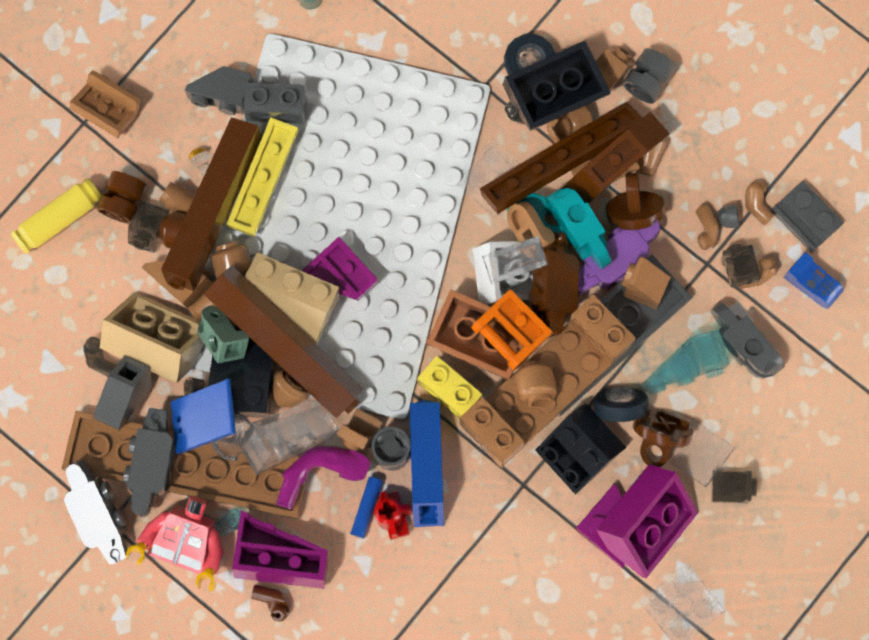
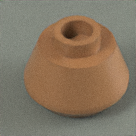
[271,370,310,408]

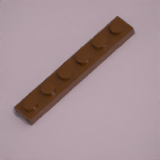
[480,102,642,214]

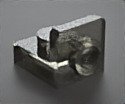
[128,201,170,253]
[721,244,761,288]
[711,470,757,504]

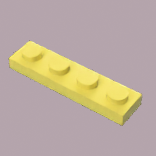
[226,117,299,237]

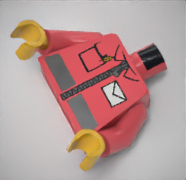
[126,496,224,592]

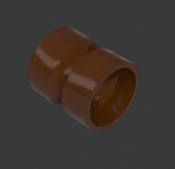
[96,171,147,224]

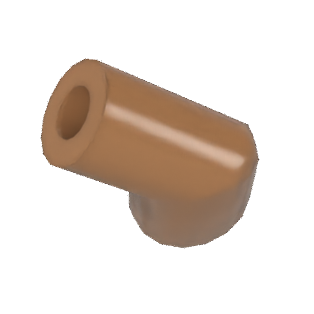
[745,181,774,226]

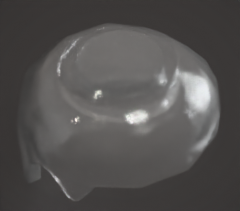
[210,413,254,461]

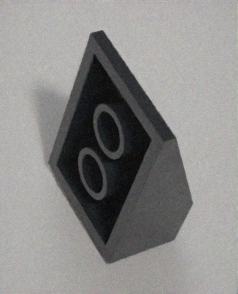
[208,326,274,419]

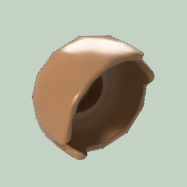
[546,106,593,143]

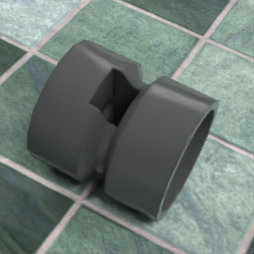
[622,48,676,104]
[371,427,411,471]

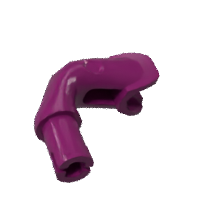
[276,445,370,510]

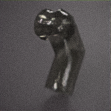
[83,337,116,377]

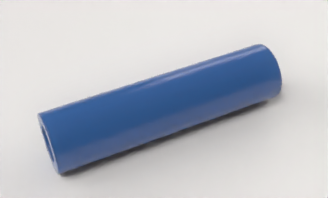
[350,477,383,539]

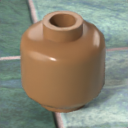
[210,240,252,279]
[514,361,557,409]

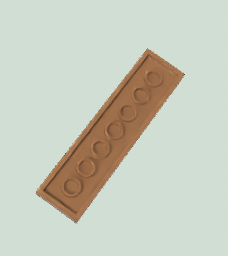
[61,411,307,520]

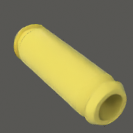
[11,178,102,253]

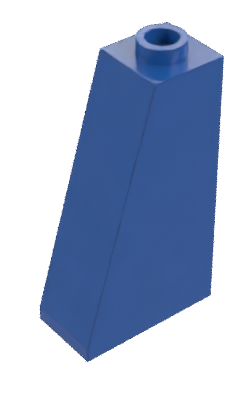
[410,400,444,527]

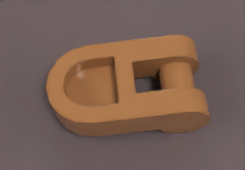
[507,202,555,257]

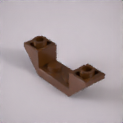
[561,112,670,204]

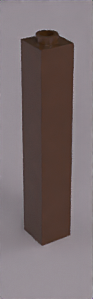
[161,117,262,291]
[204,265,363,419]

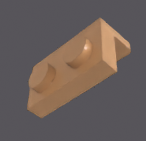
[69,70,140,138]

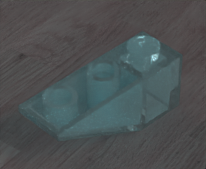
[640,329,730,395]

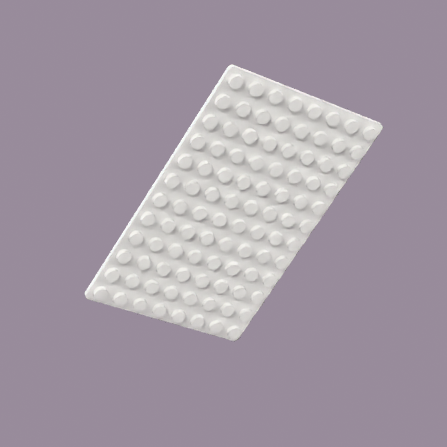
[188,34,490,420]

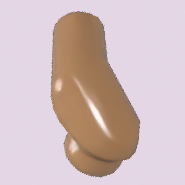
[695,204,719,250]
[736,258,778,289]

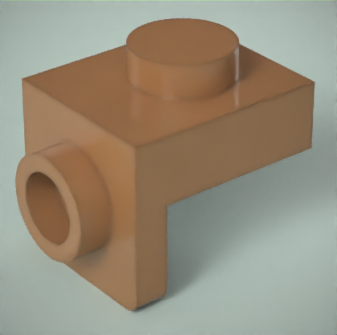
[596,46,635,92]
[337,409,383,452]

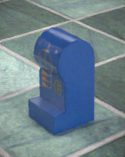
[783,252,844,309]

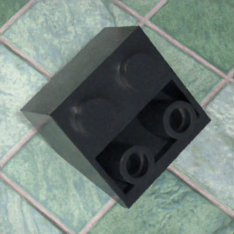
[535,403,627,495]

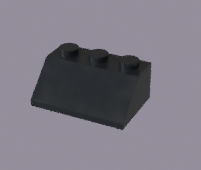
[502,41,611,131]

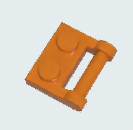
[471,289,553,371]

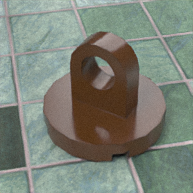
[605,172,666,230]
[632,409,694,467]

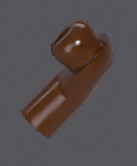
[251,585,290,622]

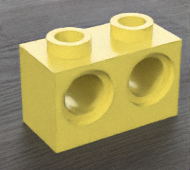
[417,356,483,420]

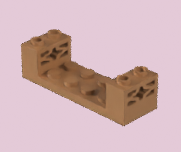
[460,294,635,468]

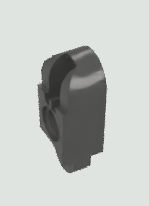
[711,302,785,379]

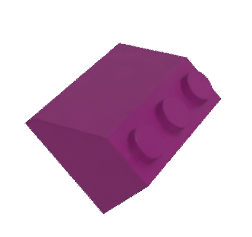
[596,464,698,579]

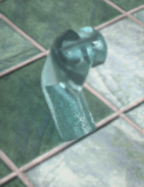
[203,508,241,536]

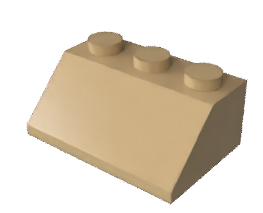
[245,252,339,345]
[100,292,204,383]

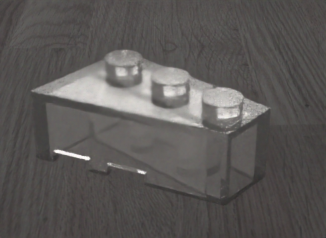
[238,399,340,475]

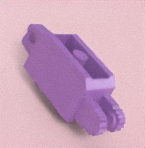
[578,220,660,295]

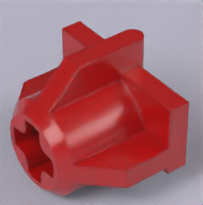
[374,491,412,540]

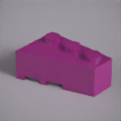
[232,510,329,589]

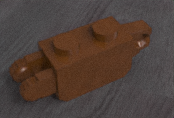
[529,231,580,338]

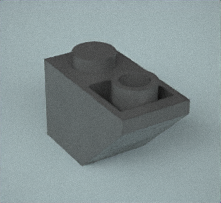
[185,66,253,115]
[94,355,152,431]

